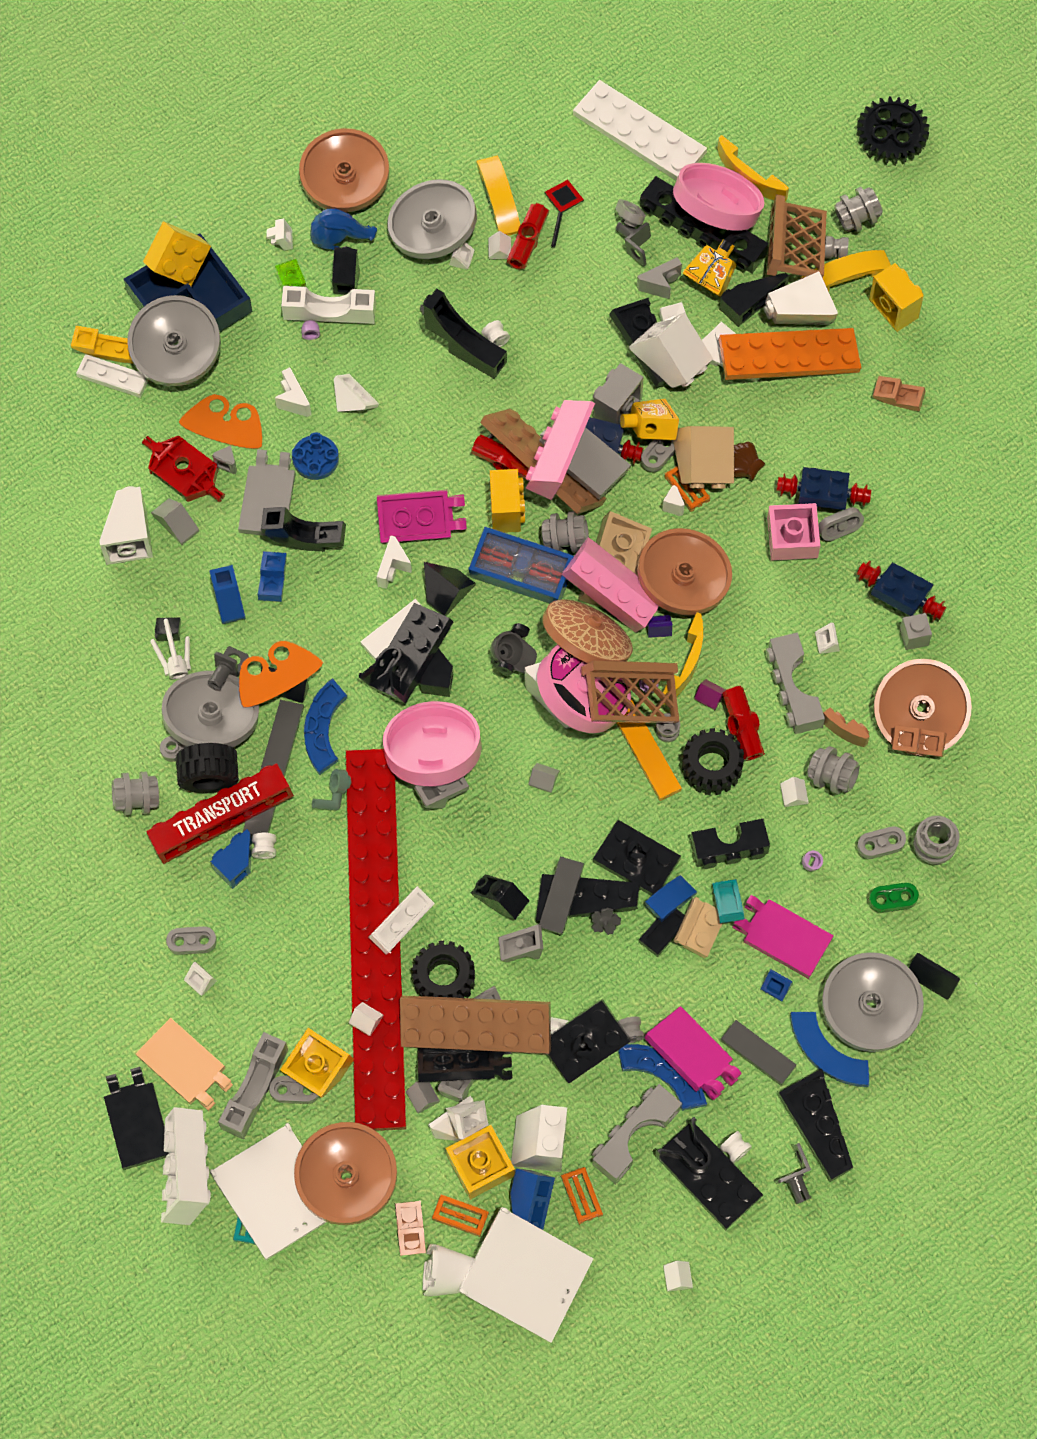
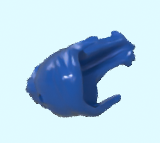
[310,209,377,250]

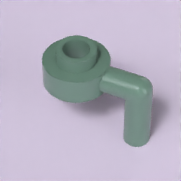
[312,769,351,810]

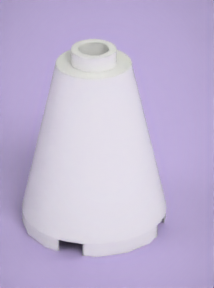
[423,1244,475,1297]

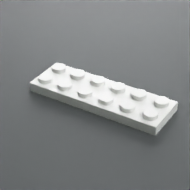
[573,80,707,180]

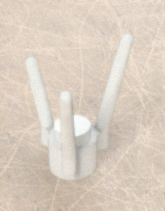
[150,619,191,679]

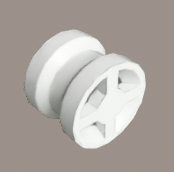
[481,320,510,347]
[252,833,276,859]
[720,1131,752,1163]

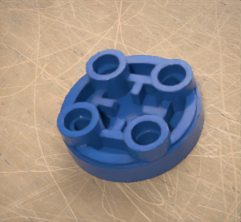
[292,432,339,480]

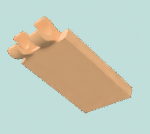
[136,1018,233,1111]

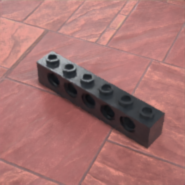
[640,176,769,274]

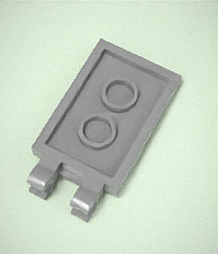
[539,427,631,500]
[238,449,296,536]

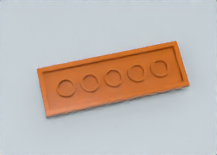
[718,328,861,380]

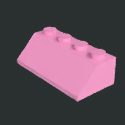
[525,400,595,500]
[561,537,659,633]

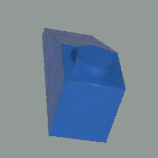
[510,1168,555,1230]

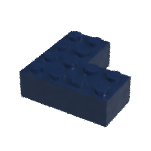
[124,233,253,331]

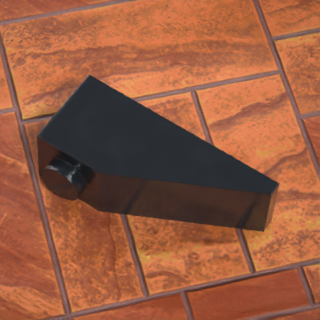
[719,273,789,327]

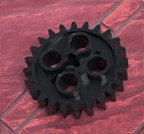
[856,96,930,164]

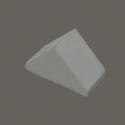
[151,498,199,545]

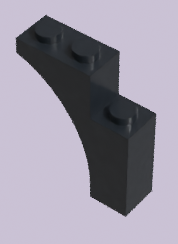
[423,288,507,379]

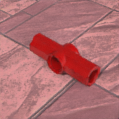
[507,203,549,270]
[471,434,529,479]
[722,686,765,761]

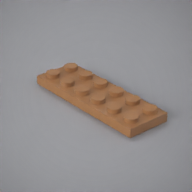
[480,409,607,514]
[400,995,551,1054]

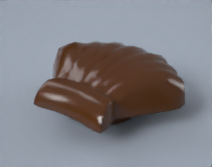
[734,441,765,480]

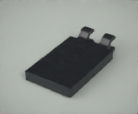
[418,1048,513,1082]
[104,1067,169,1170]

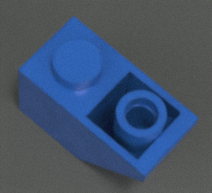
[209,565,245,624]
[210,829,252,889]

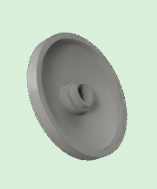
[388,180,477,259]
[128,295,221,386]
[162,671,259,747]
[822,953,924,1052]

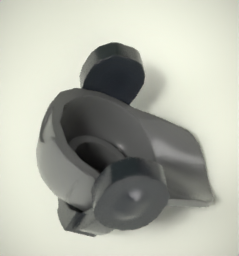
[490,623,537,675]

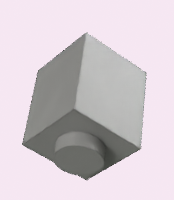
[900,613,932,650]

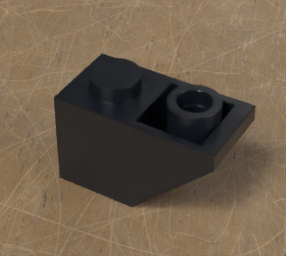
[332,246,360,295]
[418,648,454,697]
[471,874,530,920]

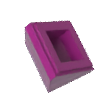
[694,679,726,710]

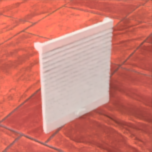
[210,1123,326,1260]
[458,1207,593,1343]

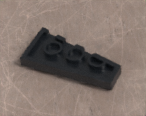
[609,298,667,387]
[536,874,640,923]
[778,1069,853,1182]

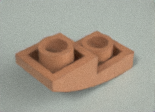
[823,707,870,747]

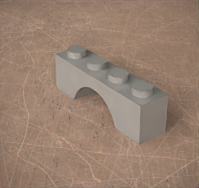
[766,632,825,734]
[218,1032,288,1140]
[592,1084,682,1185]

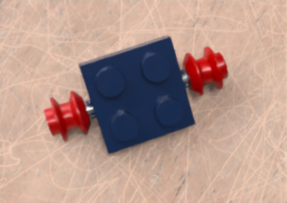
[586,417,644,465]
[776,467,872,510]
[857,560,947,622]

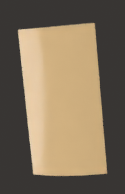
[578,511,652,608]

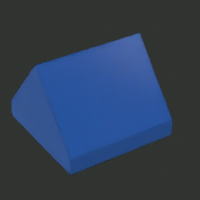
[761,969,793,1001]

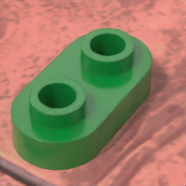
[869,883,919,913]

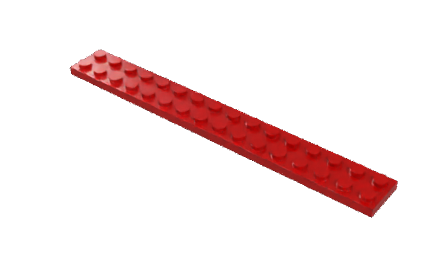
[346,749,406,1131]

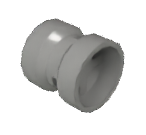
[825,236,849,259]

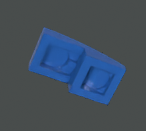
[258,551,287,602]
[645,875,697,922]

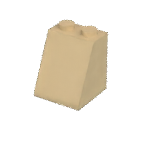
[673,426,734,489]

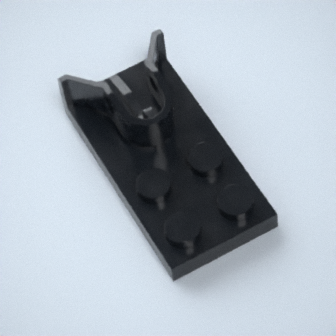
[359,603,454,704]
[655,1117,763,1231]

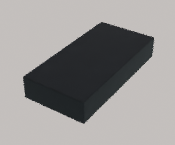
[639,909,685,957]

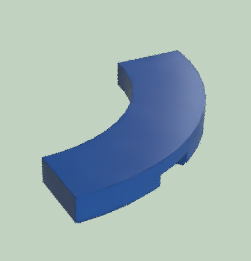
[304,678,348,775]
[790,1012,869,1087]
[618,1044,707,1111]

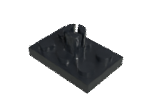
[593,820,681,896]
[548,999,631,1083]

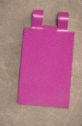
[377,489,467,543]
[732,895,834,979]
[644,1006,742,1100]

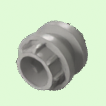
[834,187,883,233]
[542,511,589,553]
[808,746,860,794]
[112,771,159,815]
[913,816,960,865]

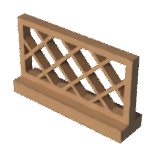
[767,194,827,279]
[581,660,679,723]

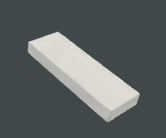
[76,354,149,398]
[360,599,420,661]
[369,886,435,954]

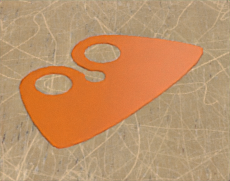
[179,394,262,448]
[239,641,323,707]

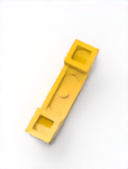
[717,135,789,201]
[476,155,520,236]
[800,250,891,292]
[71,326,134,364]
[663,612,703,705]

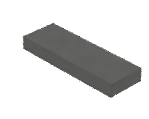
[539,856,585,935]
[721,1020,797,1086]

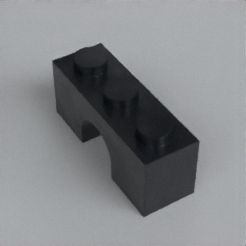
[690,818,770,868]

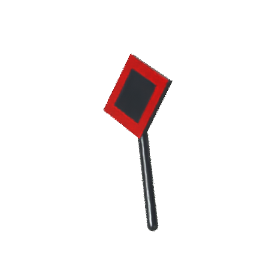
[544,179,584,247]

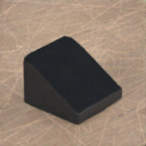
[155,617,181,641]

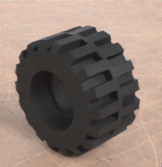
[682,728,744,795]
[176,743,239,793]
[412,940,475,998]

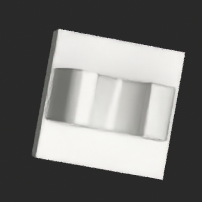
[267,218,293,251]

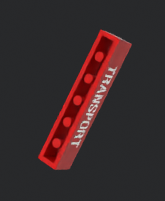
[146,763,294,864]

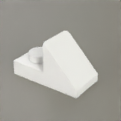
[275,368,311,417]
[377,536,412,589]

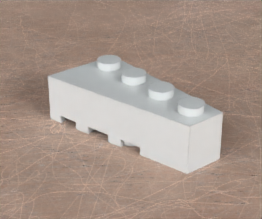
[161,1107,211,1225]

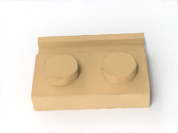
[673,897,722,958]

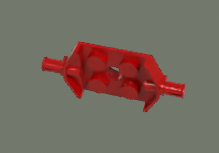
[142,436,225,502]

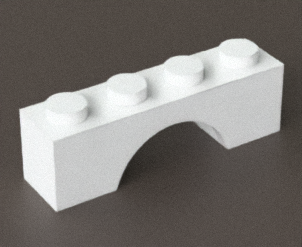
[281,286,376,324]

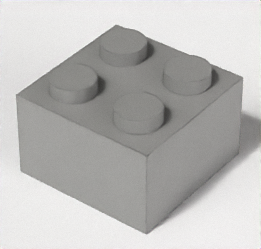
[593,363,644,424]

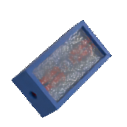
[469,527,574,604]

